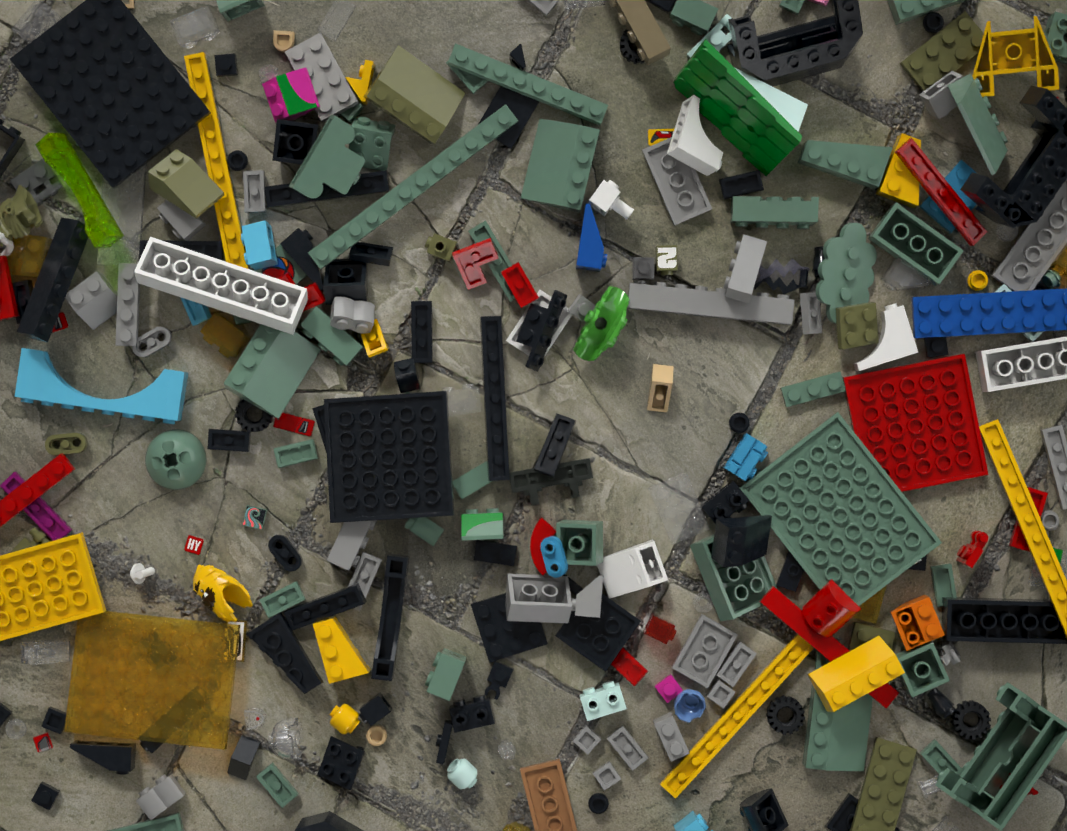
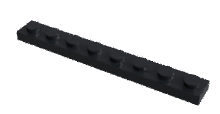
[480,316,510,481]

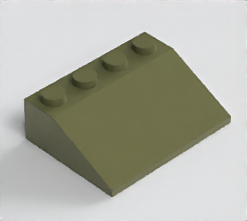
[364,45,465,144]

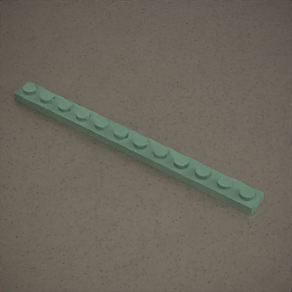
[308,104,518,269]

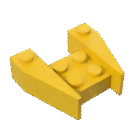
[972,16,1059,97]

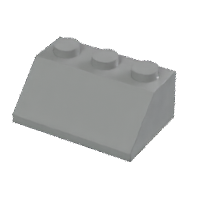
[505,574,572,623]

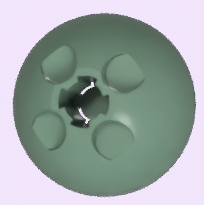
[145,429,206,490]

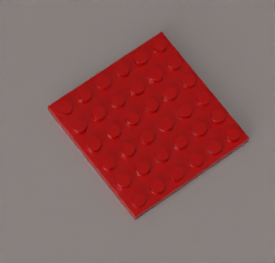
[842,354,989,492]

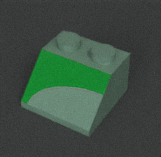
[461,508,504,541]

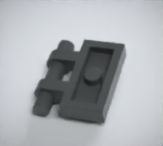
[10,158,64,207]

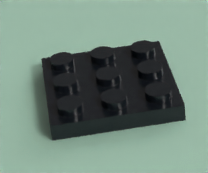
[471,592,548,663]
[555,593,641,672]

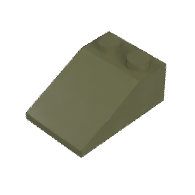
[148,149,224,219]

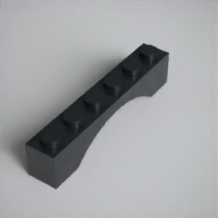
[371,554,410,681]

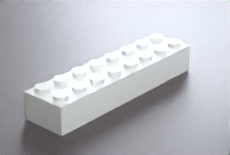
[134,237,308,335]
[975,336,1067,392]

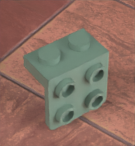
[348,117,395,171]

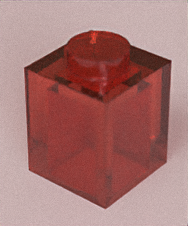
[643,613,677,644]

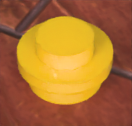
[967,270,988,291]

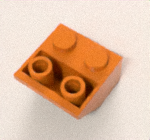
[890,595,945,651]

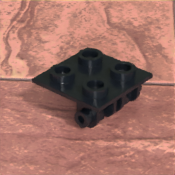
[317,736,365,790]

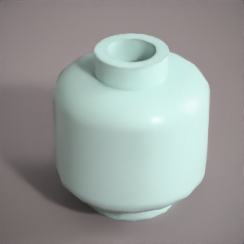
[447,758,477,789]

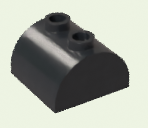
[272,119,320,165]
[740,788,789,831]

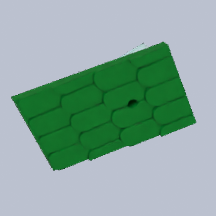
[673,39,808,176]

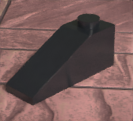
[280,228,324,292]
[70,740,136,775]

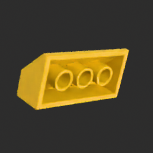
[808,636,905,712]

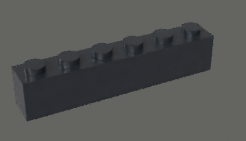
[17,217,92,342]

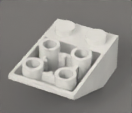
[597,539,668,598]

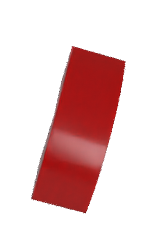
[530,517,556,575]

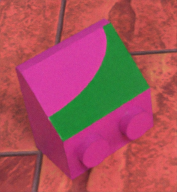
[262,68,320,123]

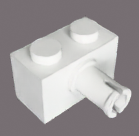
[588,180,634,220]

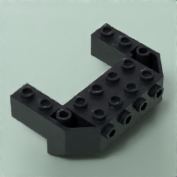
[960,85,1067,228]

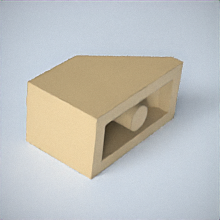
[647,364,674,412]

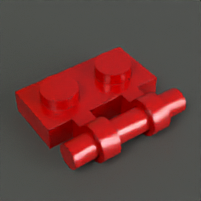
[956,530,988,568]

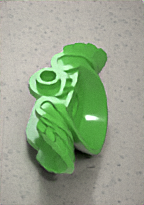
[573,286,629,361]

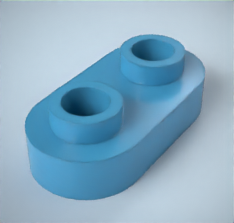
[540,536,568,578]

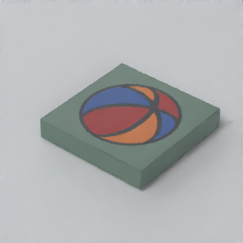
[251,245,307,285]

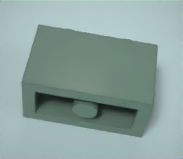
[669,0,718,36]

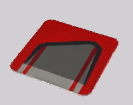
[33,733,53,752]

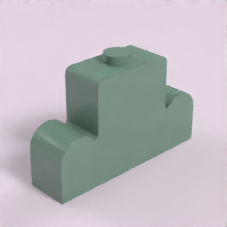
[289,115,365,198]

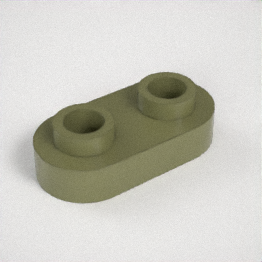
[45,433,88,455]

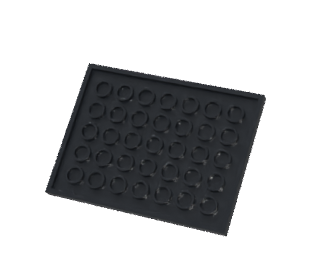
[10,0,211,189]

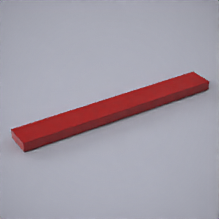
[759,586,899,708]

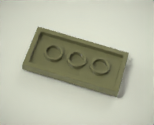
[900,11,984,92]

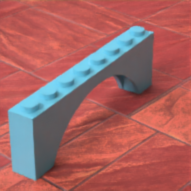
[15,348,189,424]

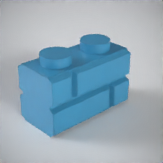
[723,433,768,481]

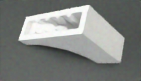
[667,95,723,176]
[854,303,918,371]

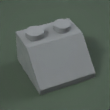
[65,271,117,330]

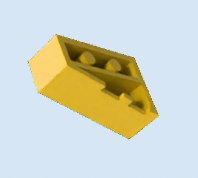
[876,133,921,208]
[313,616,371,684]

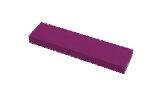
[0,471,72,541]

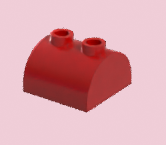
[802,579,861,637]

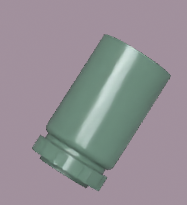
[405,517,444,546]

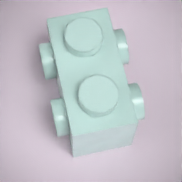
[580,681,627,721]

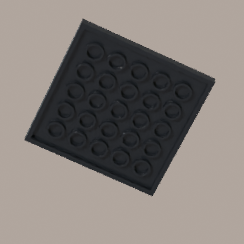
[324,391,454,523]

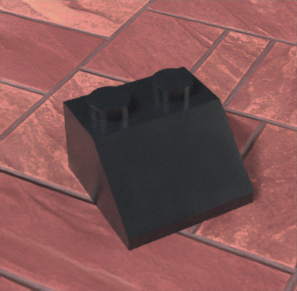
[323,259,368,305]

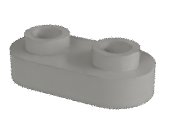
[132,327,172,357]

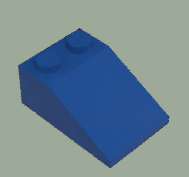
[576,203,607,272]

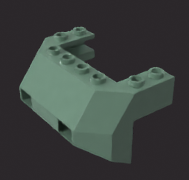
[935,682,1067,831]

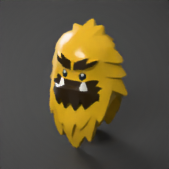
[193,564,253,622]

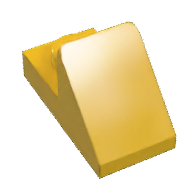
[345,60,375,105]
[361,318,389,358]

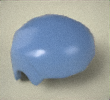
[674,689,706,723]

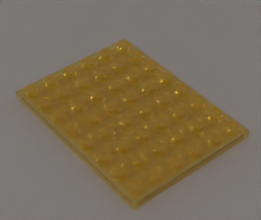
[64,611,240,750]

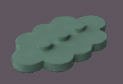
[816,223,877,324]

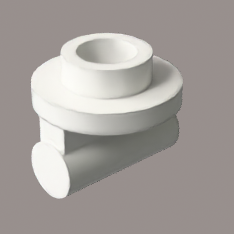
[130,563,155,584]

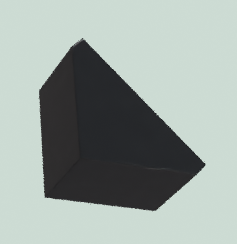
[227,735,261,780]

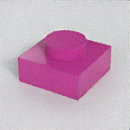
[655,673,683,703]

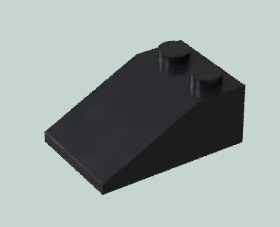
[711,515,772,567]

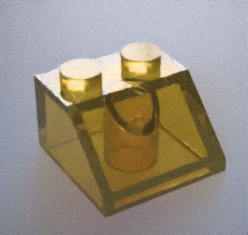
[8,235,53,278]

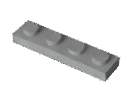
[115,263,140,347]
[1040,425,1067,510]

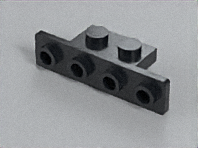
[516,290,567,372]

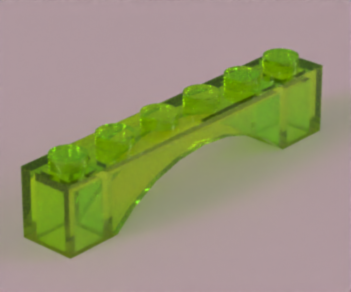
[35,133,124,248]

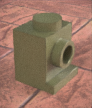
[425,233,458,262]

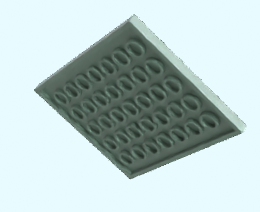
[740,412,942,606]

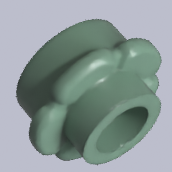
[1042,270,1061,289]

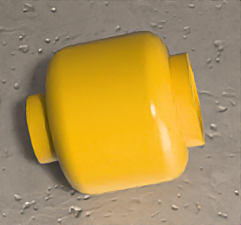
[329,704,360,734]

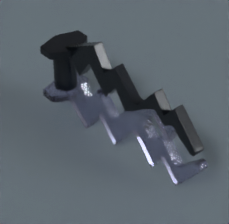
[754,258,810,295]

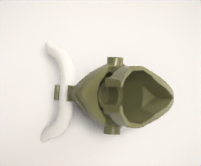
[0,185,43,257]

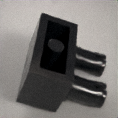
[701,480,749,525]
[449,695,495,733]

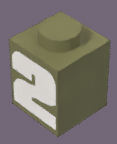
[655,245,678,276]

